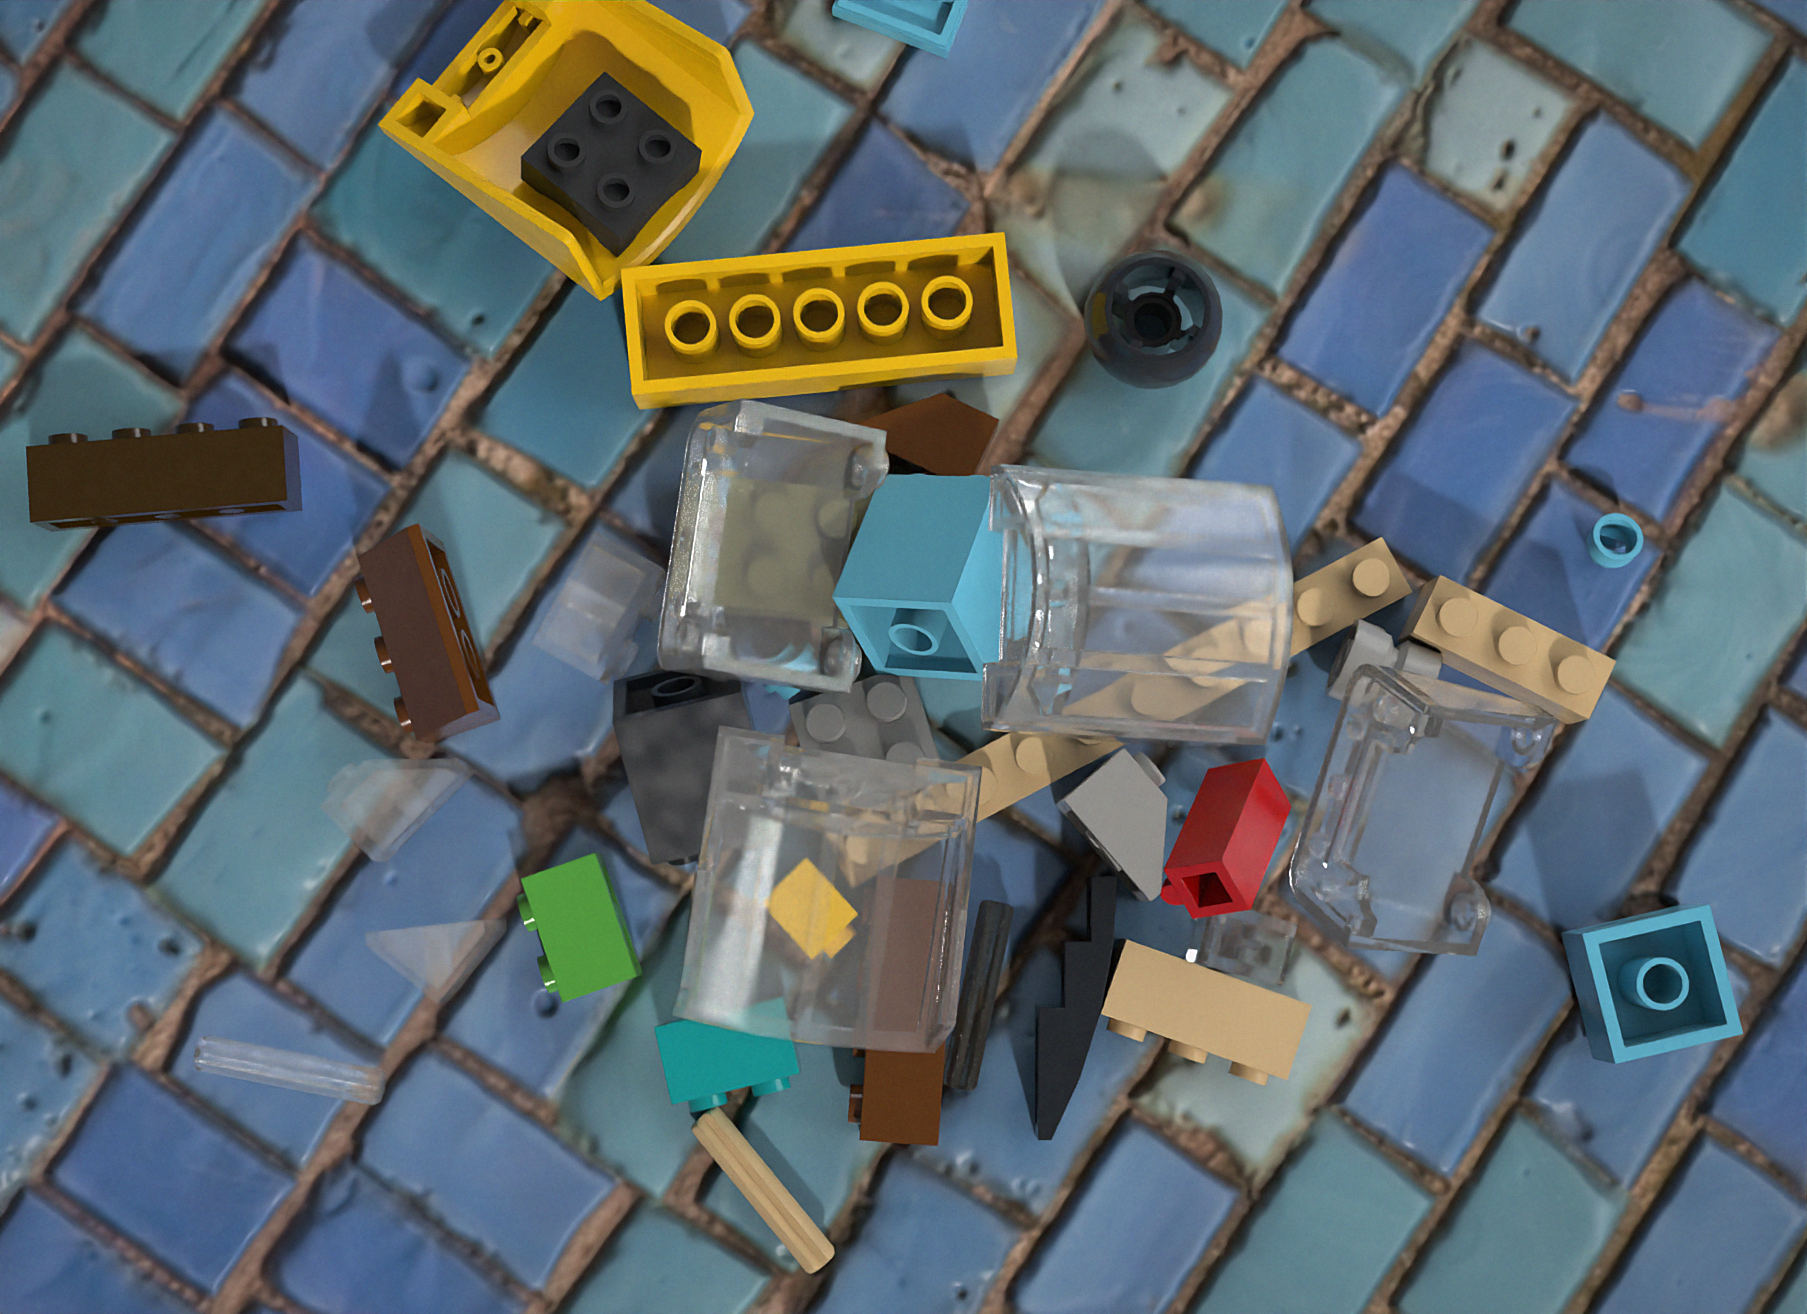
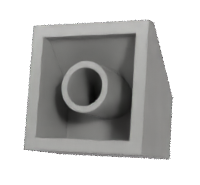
[1055,748,1168,902]

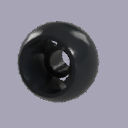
[1084,249,1223,390]

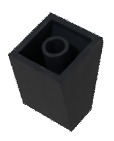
[612,651,778,866]

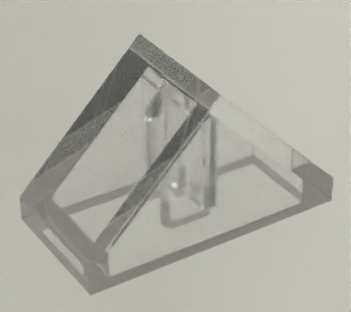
[1185,910,1298,986]
[365,918,507,1004]

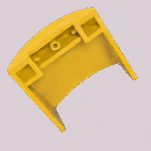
[378,0,755,301]

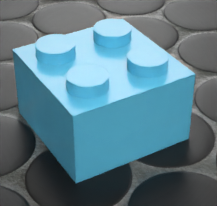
[1561,904,1743,1064]

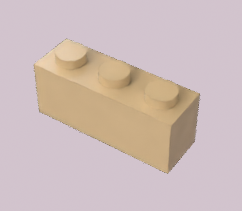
[1397,575,1616,724]
[1100,938,1312,1086]

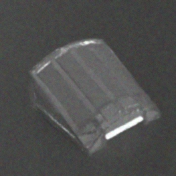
[981,464,1294,749]
[672,725,982,1053]

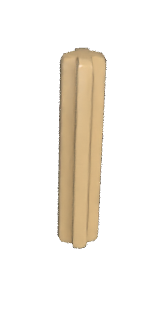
[691,1107,834,1274]

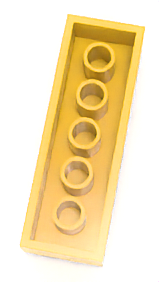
[620,232,1018,410]

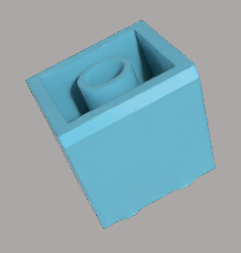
[832,473,1018,682]

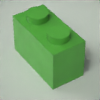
[517,853,643,1003]

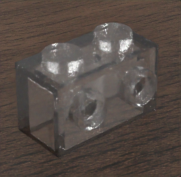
[531,531,668,686]

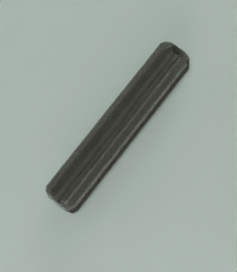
[943,900,1014,1091]

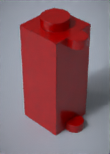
[1160,758,1292,919]

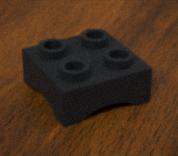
[521,71,702,258]

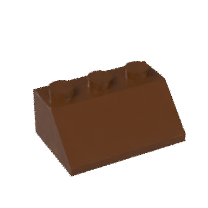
[355,523,501,744]

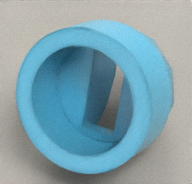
[1586,513,1643,568]

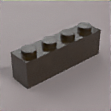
[26,417,303,532]

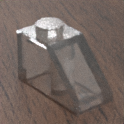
[319,759,477,862]

